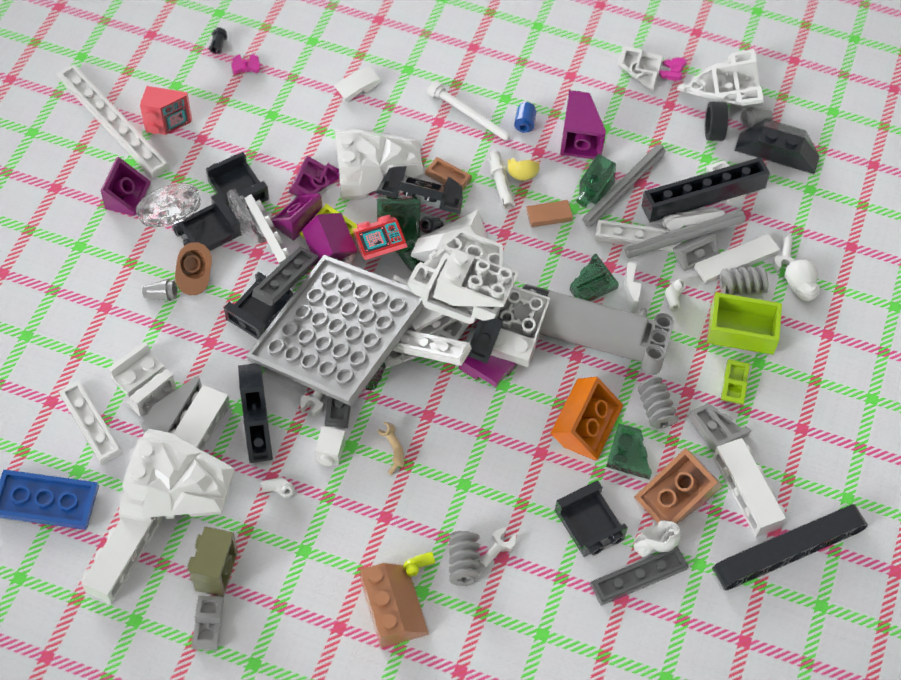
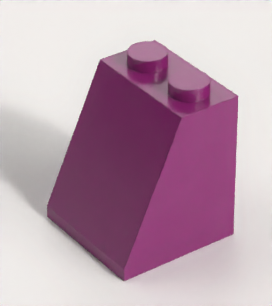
[560,90,606,161]

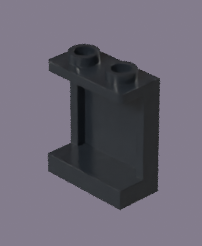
[206,152,269,215]
[172,193,242,251]
[224,272,293,340]
[468,317,504,364]
[554,480,628,557]

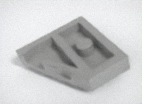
[687,403,751,452]

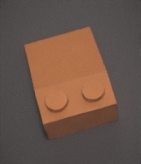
[634,448,723,524]

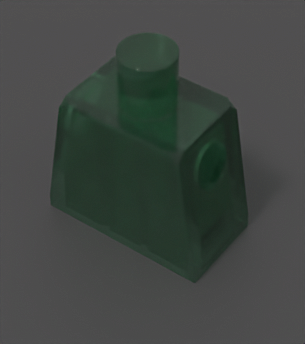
[576,154,616,207]

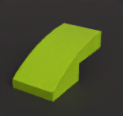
[721,359,750,405]

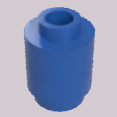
[514,102,537,133]

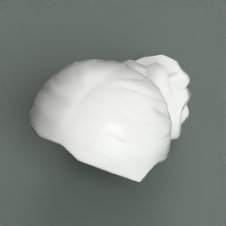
[784,260,820,301]
[634,520,682,557]

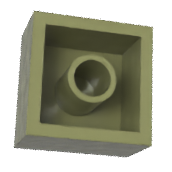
[187,526,238,597]

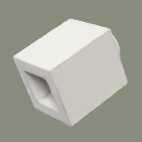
[315,426,346,466]

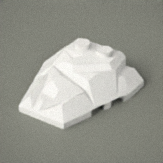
[334,129,424,200]
[407,229,503,324]
[119,429,235,521]

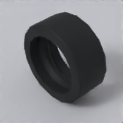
[705,101,728,141]

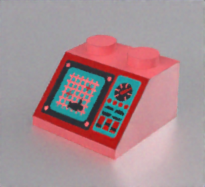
[140,86,192,135]
[353,215,407,260]

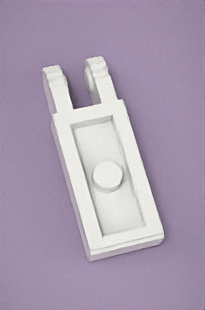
[661,207,724,231]

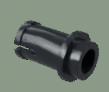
[209,27,228,54]
[419,216,444,234]

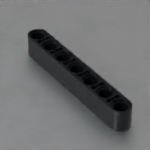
[712,504,868,591]

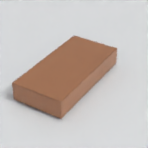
[425,157,472,190]
[526,200,573,227]

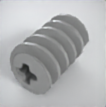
[719,266,768,295]
[638,377,679,429]
[449,531,480,586]

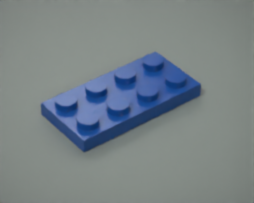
[0,469,99,530]

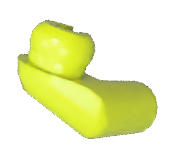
[403,552,435,577]

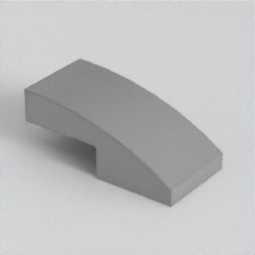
[192,596,224,650]

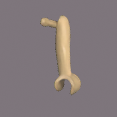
[378,422,404,475]

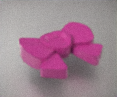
[231,54,260,74]
[659,57,687,81]

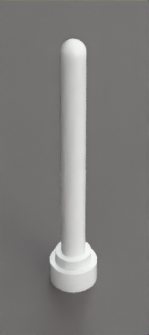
[427,80,510,140]

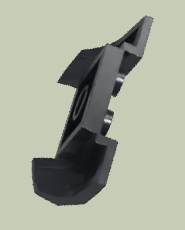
[376,166,463,214]

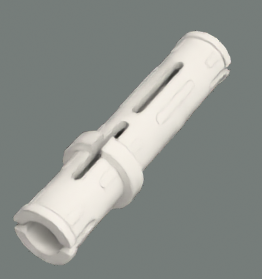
[487,151,515,210]

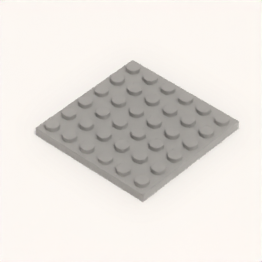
[246,255,424,406]

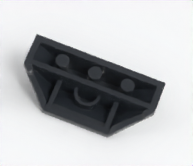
[734,119,820,174]

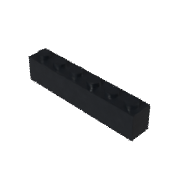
[641,157,770,223]

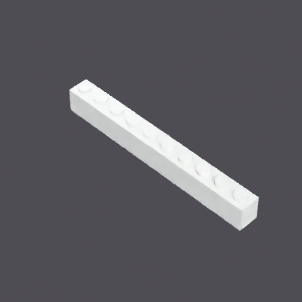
[81,385,230,604]

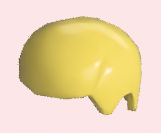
[508,158,540,181]

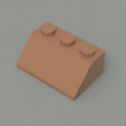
[360,563,429,648]

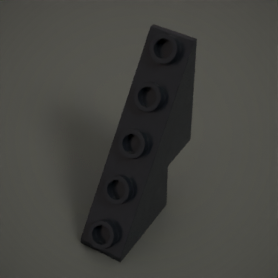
[238,363,273,463]

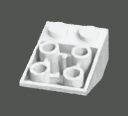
[433,248,519,307]
[491,286,550,367]

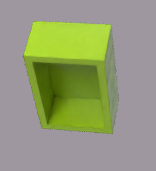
[707,292,782,355]

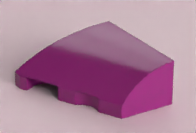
[288,156,340,196]
[459,355,518,388]

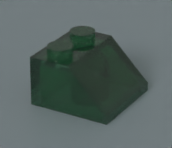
[377,195,421,242]

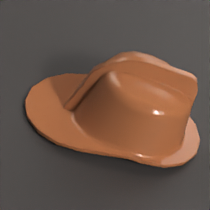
[175,242,212,295]

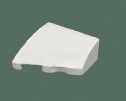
[618,46,663,91]

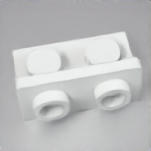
[109,342,165,397]
[126,369,176,417]

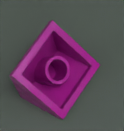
[100,157,151,216]
[271,193,322,241]
[302,213,358,265]

